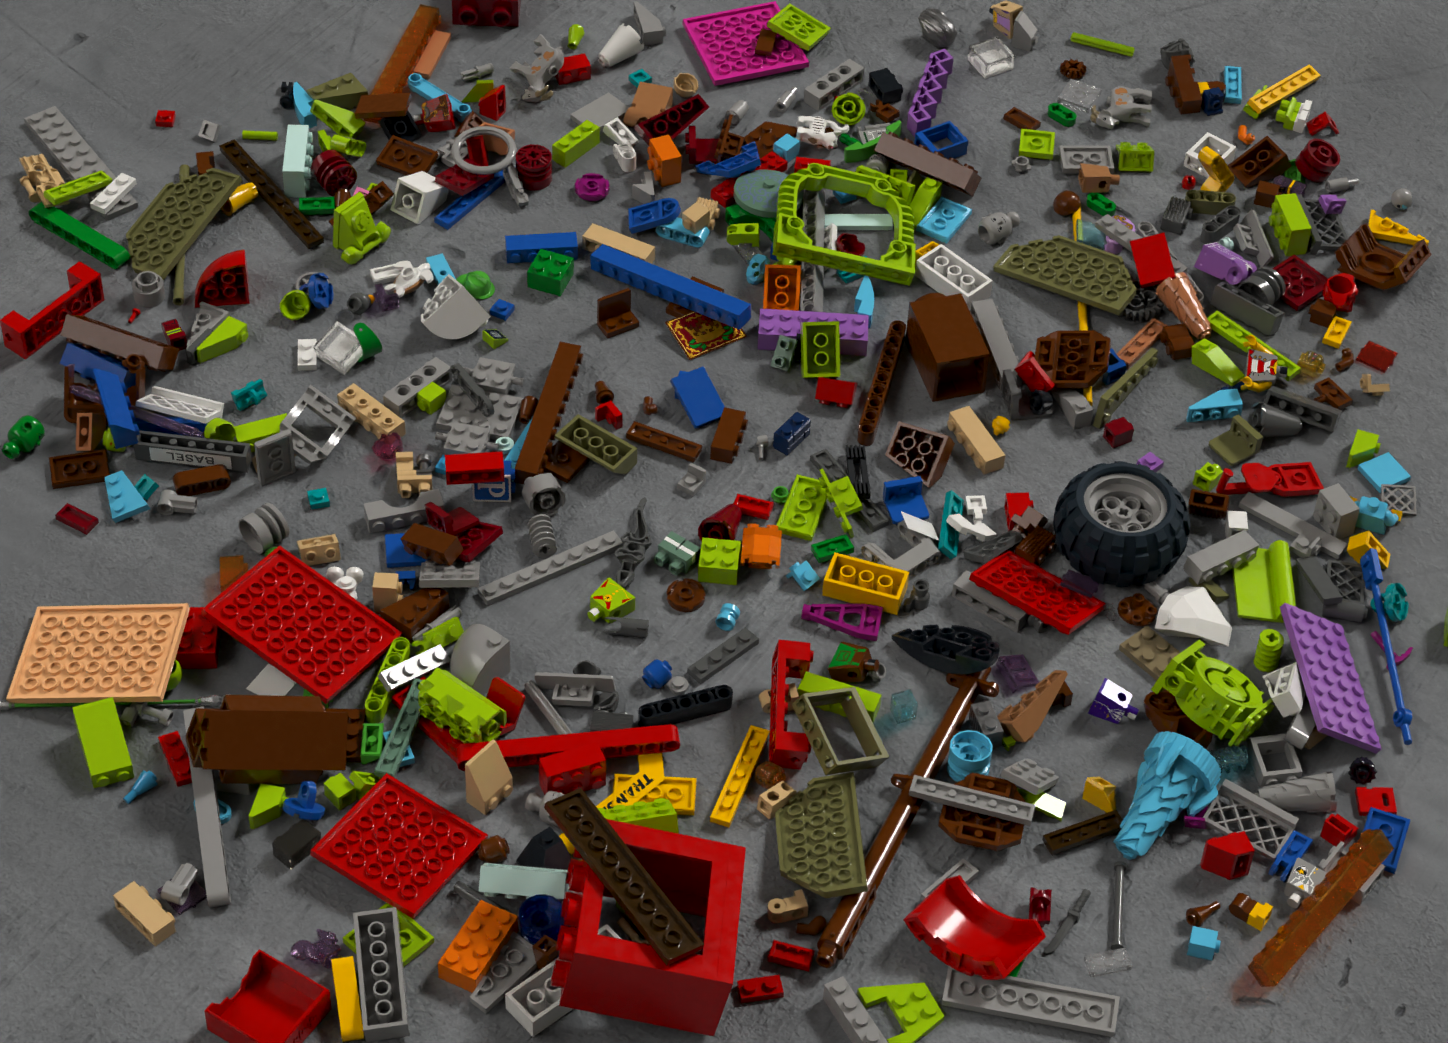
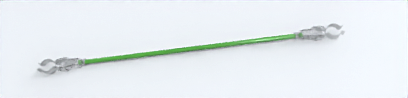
[0,694,231,711]

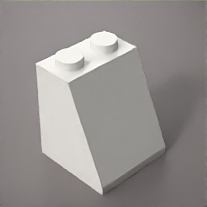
[390,171,449,224]

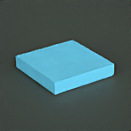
[1358,452,1411,493]

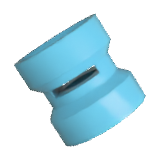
[715,603,740,631]

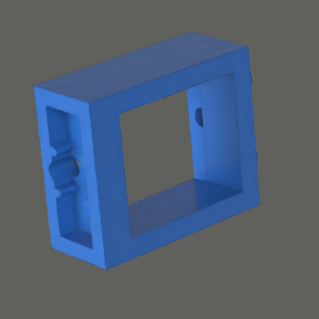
[914,121,968,160]

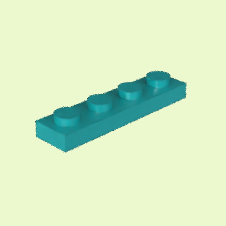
[938,490,964,559]

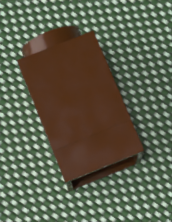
[905,293,990,402]

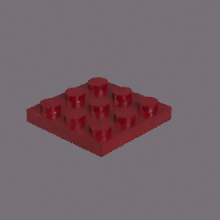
[1272,255,1328,311]

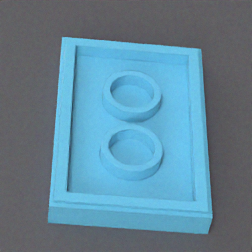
[916,197,972,244]

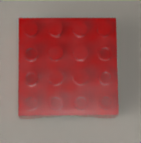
[204,949,331,1043]

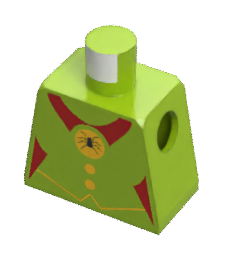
[587,577,635,623]

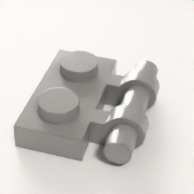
[436,137,469,167]

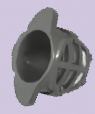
[1160,38,1195,70]

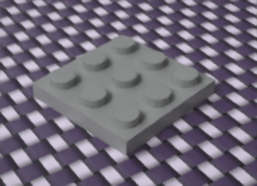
[419,560,480,588]

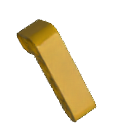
[1198,146,1235,192]
[331,956,364,1042]

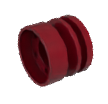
[516,144,552,191]
[310,150,357,196]

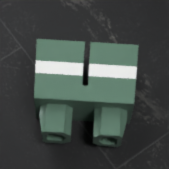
[654,531,701,576]

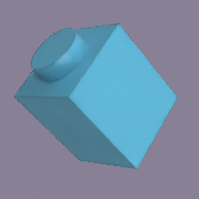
[773,134,800,162]
[1187,926,1221,961]

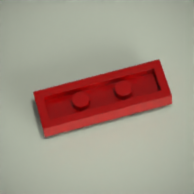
[158,731,192,787]

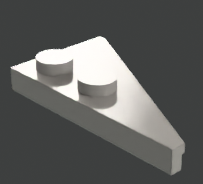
[186,301,230,349]

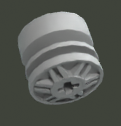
[238,502,290,554]

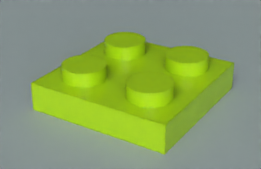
[1018,129,1055,160]

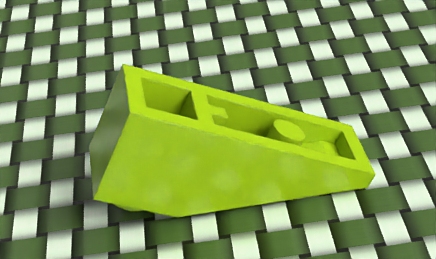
[310,100,366,139]
[909,177,942,228]
[196,316,248,363]
[1192,338,1245,386]

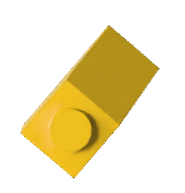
[1347,530,1391,569]

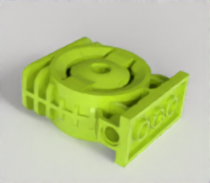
[1151,639,1275,747]

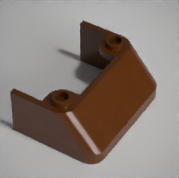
[64,364,145,425]

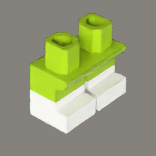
[1275,97,1312,133]

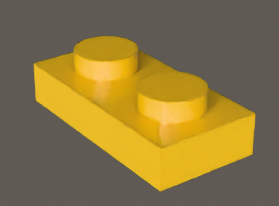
[1322,316,1352,349]

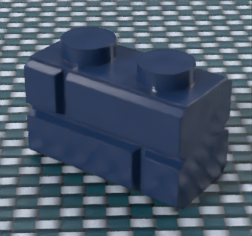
[773,412,811,455]

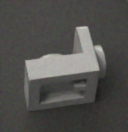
[677,463,706,496]
[1289,534,1321,558]

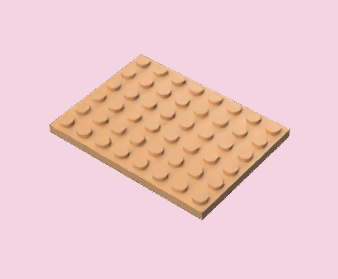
[6,603,190,704]

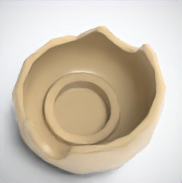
[673,73,699,98]

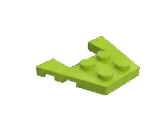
[857,983,945,1043]

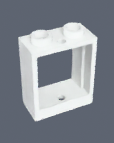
[1184,132,1236,178]

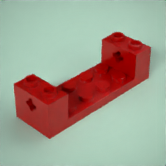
[0,261,105,360]
[769,639,814,770]

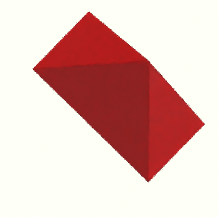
[466,135,489,166]

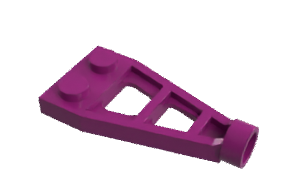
[801,603,883,641]

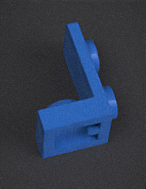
[1102,348,1126,386]

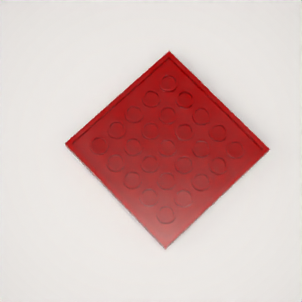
[310,773,488,919]

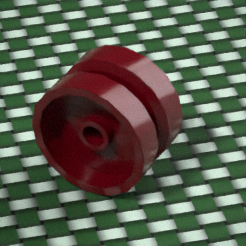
[1295,138,1340,183]

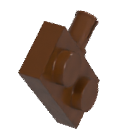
[1314,377,1352,410]

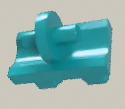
[231,379,268,411]

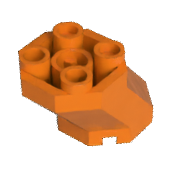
[741,523,782,569]

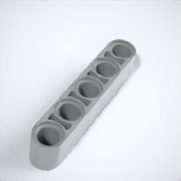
[1284,694,1316,750]

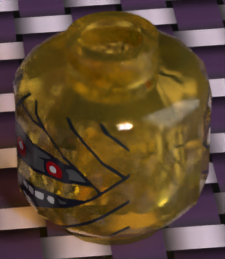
[1297,351,1326,377]

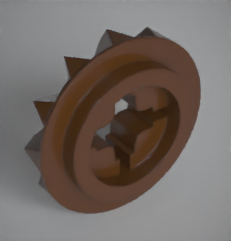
[1060,59,1086,79]

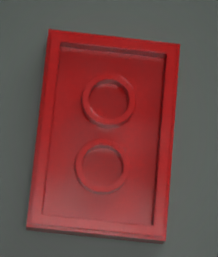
[1130,233,1176,288]

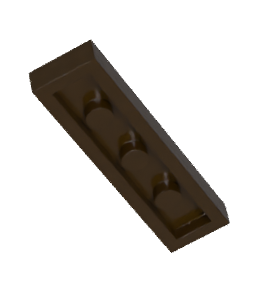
[1042,810,1123,855]

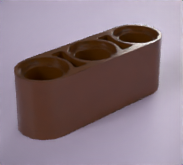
[173,464,231,496]

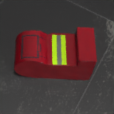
[161,319,187,351]

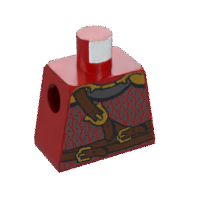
[414,94,455,132]

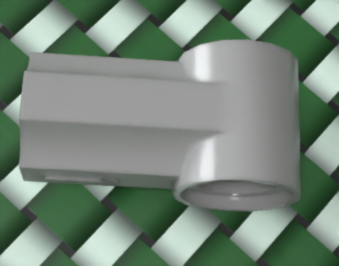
[157,490,198,515]
[161,863,198,905]

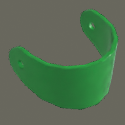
[353,323,382,362]

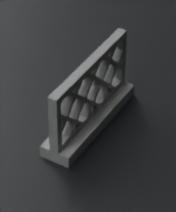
[1203,779,1299,862]

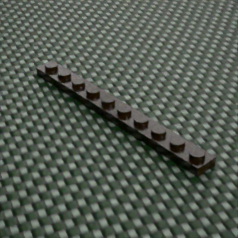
[219,139,324,249]

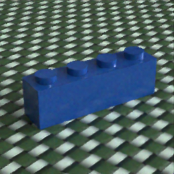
[505,232,578,263]

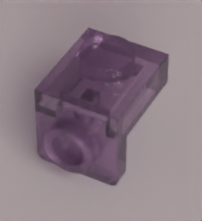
[373,283,399,312]

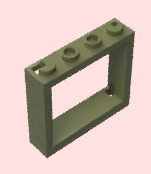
[792,687,889,775]

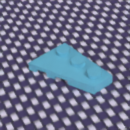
[104,470,151,523]

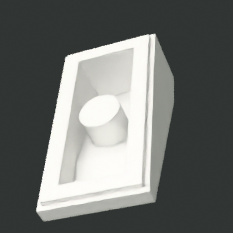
[603,117,639,146]

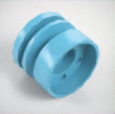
[947,730,993,782]

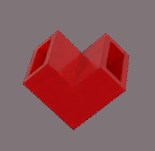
[1320,814,1358,849]

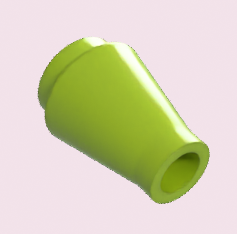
[568,24,585,49]

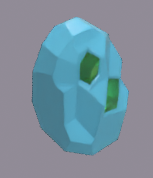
[746,254,770,285]

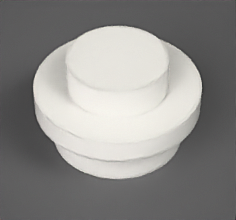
[337,576,356,594]

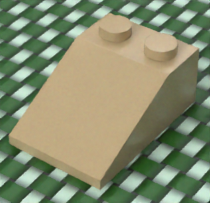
[465,739,513,815]

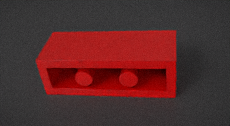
[445,451,504,485]

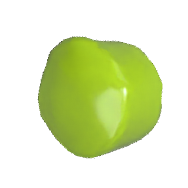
[204,418,236,441]

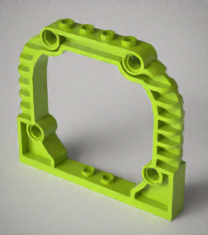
[772,163,916,286]

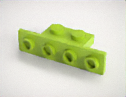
[819,468,863,538]

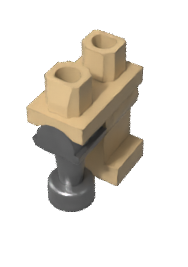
[396,452,432,498]

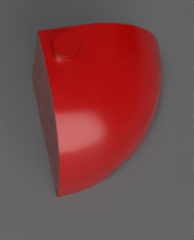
[195,249,250,308]

